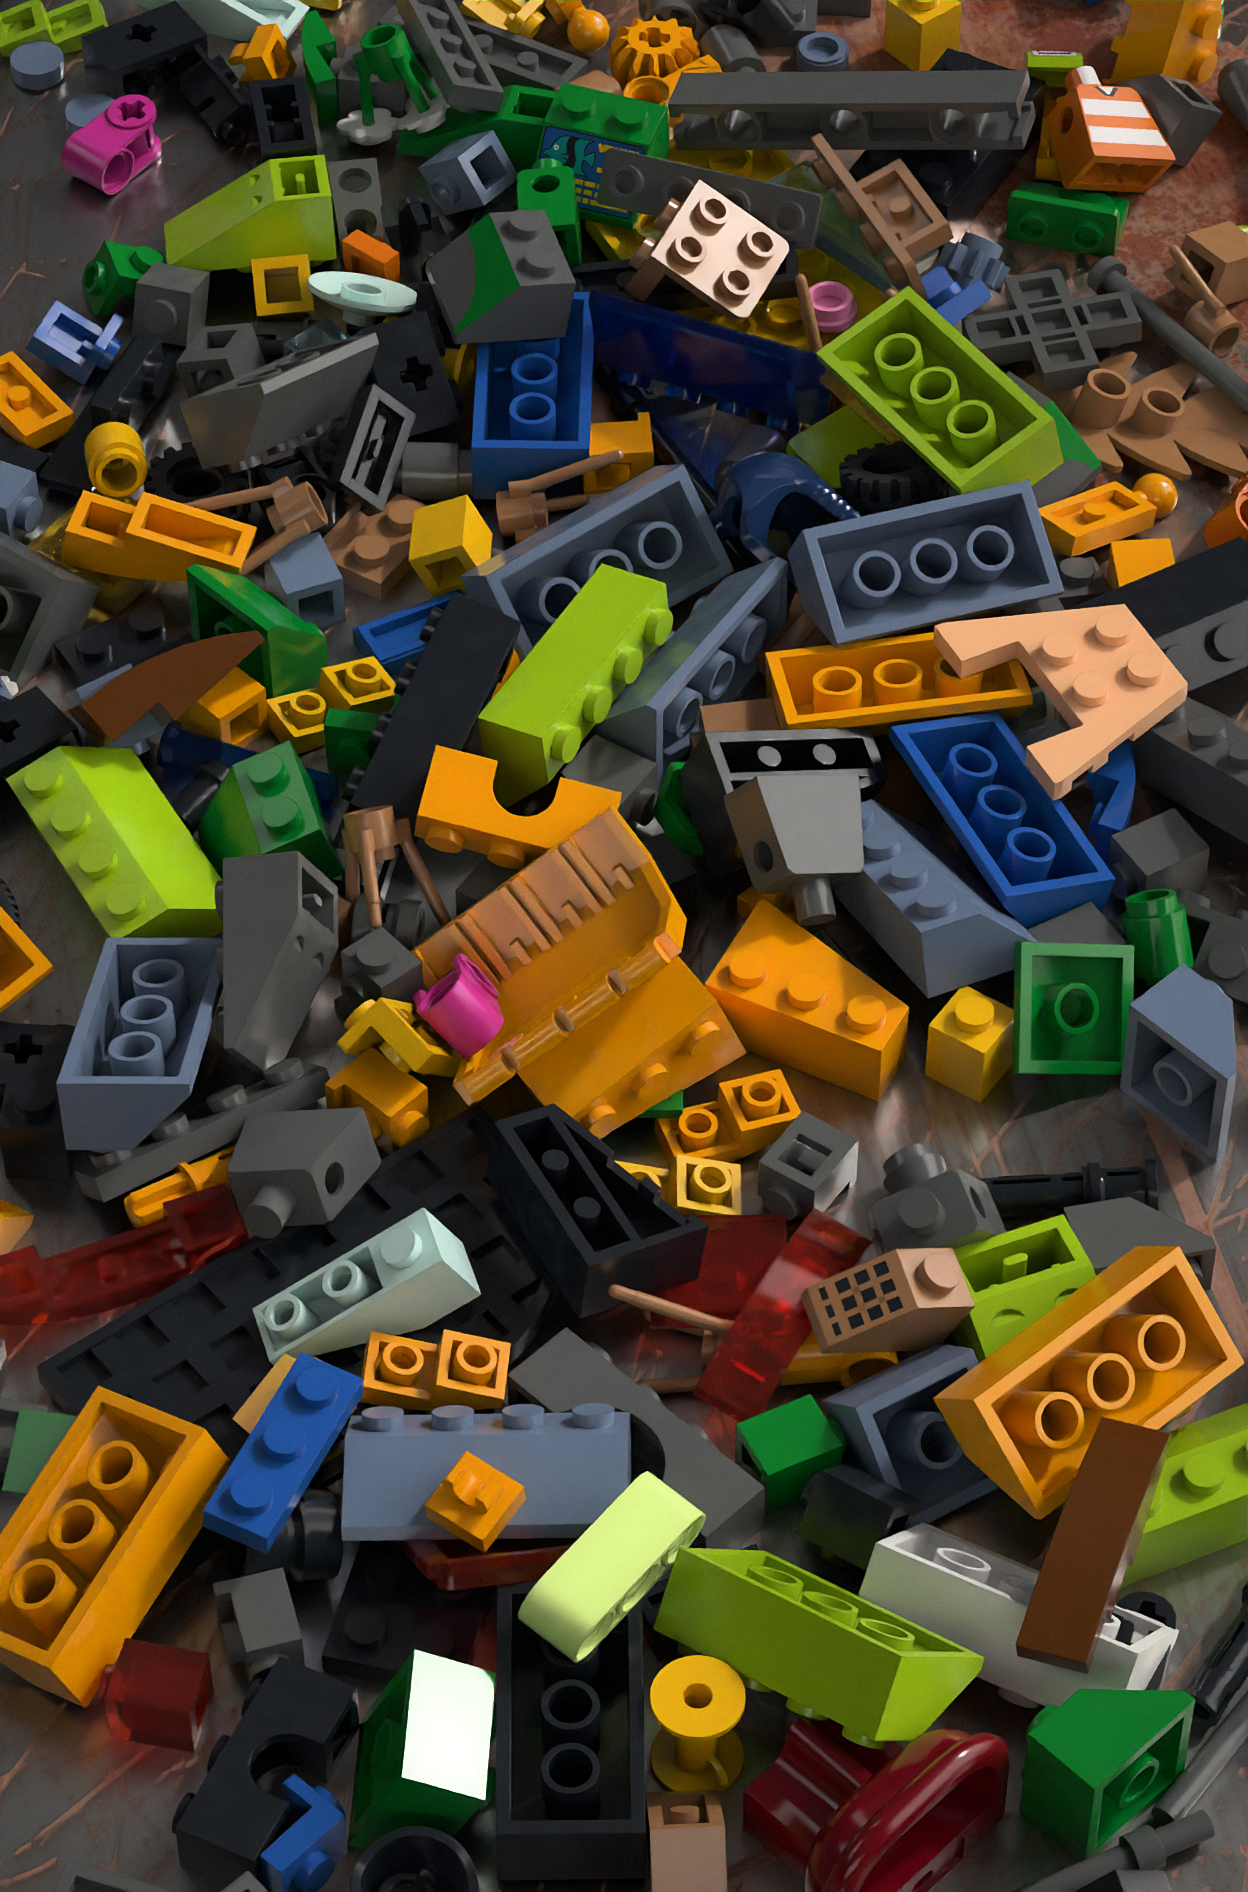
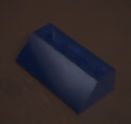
[588,289,837,434]

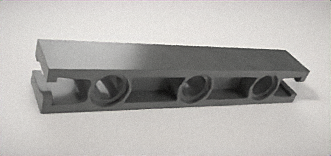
[667,70,1036,150]

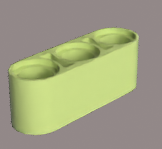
[518,1471,706,1663]

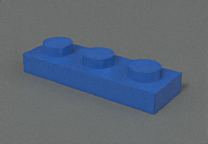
[202,1352,364,1554]

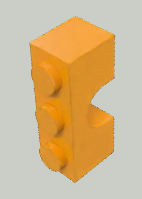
[414,745,622,869]

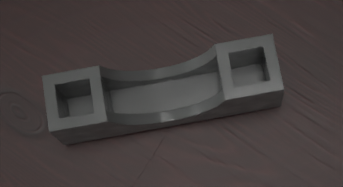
[455,735,659,917]
[507,1327,765,1550]

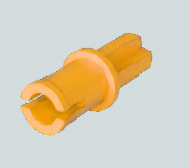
[124,1144,236,1229]

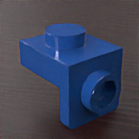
[25,300,125,385]
[260,1774,348,1892]

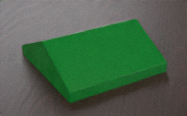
[1012,942,1134,1075]

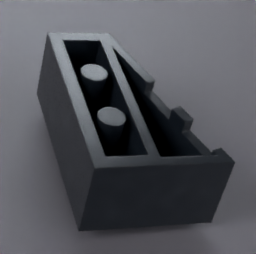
[677,727,889,879]
[486,1103,709,1319]

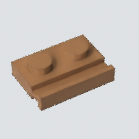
[323,493,428,601]

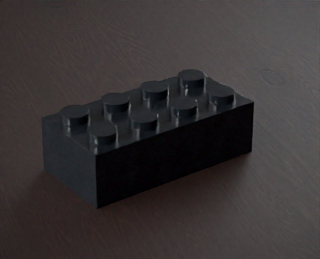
[846,48,1046,256]
[496,1581,646,1880]

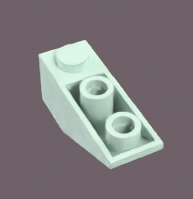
[253,1207,481,1365]

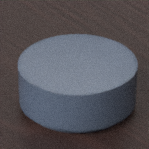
[795,32,849,72]
[10,41,65,90]
[65,93,114,136]

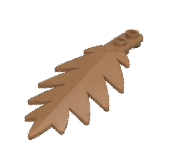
[1023,351,1248,481]

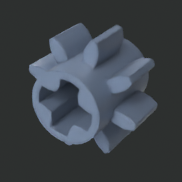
[936,232,1010,293]

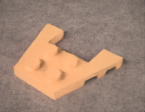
[933,604,1188,801]

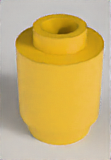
[84,422,148,497]

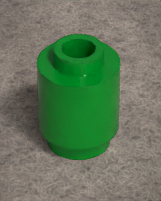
[1121,889,1194,987]

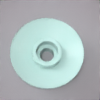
[307,271,417,327]

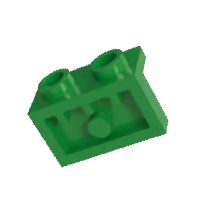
[1005,180,1129,257]

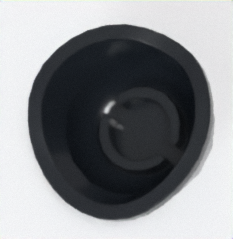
[350,1826,479,1892]

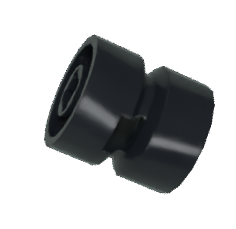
[221,1487,343,1583]

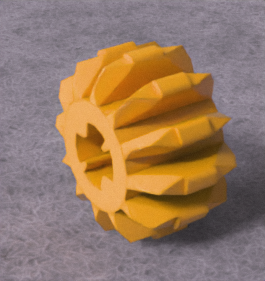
[608,15,700,91]

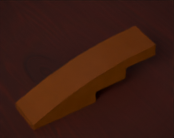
[1015,1417,1171,1674]

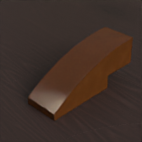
[68,630,265,747]

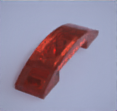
[0,1182,249,1325]
[692,1208,873,1422]

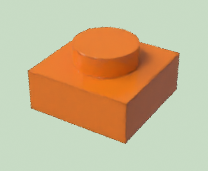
[342,229,401,284]

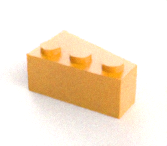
[1100,0,1223,87]
[705,897,909,1102]
[516,955,747,1139]

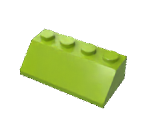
[816,286,1064,494]
[477,563,673,809]
[6,746,223,938]
[1120,1402,1248,1588]
[653,1547,985,1749]

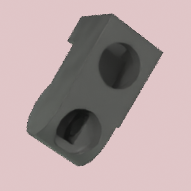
[327,158,384,260]

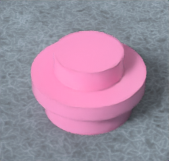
[800,281,857,334]

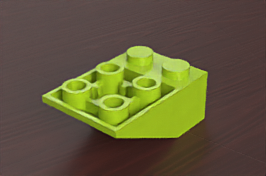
[164,155,337,274]
[951,1214,1096,1363]

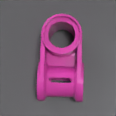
[61,94,162,195]
[412,952,504,1059]

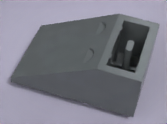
[215,851,338,1079]

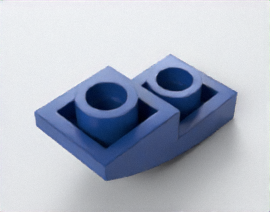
[1086,738,1135,866]

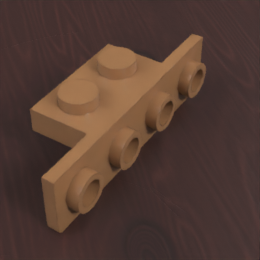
[810,133,954,301]

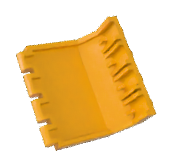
[410,804,687,1106]

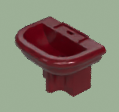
[742,1717,1010,1892]

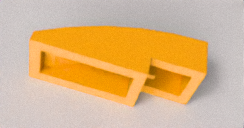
[60,490,257,582]

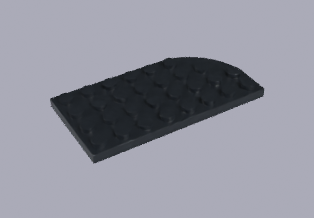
[37,1103,558,1562]

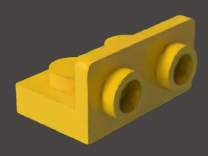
[337,997,462,1078]

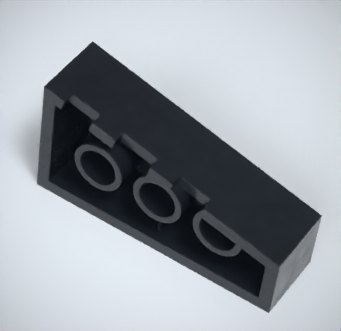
[341,591,522,849]

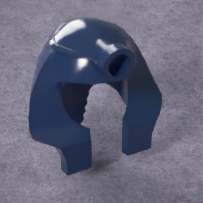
[707,451,861,586]

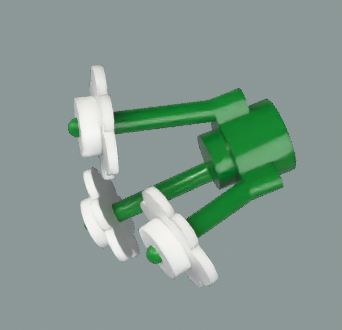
[336,23,451,146]

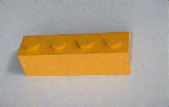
[765,632,1033,737]
[933,1246,1244,1519]
[0,1386,232,1708]

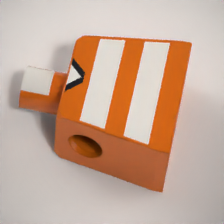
[1047,66,1176,193]

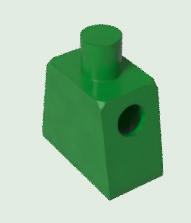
[517,158,583,265]

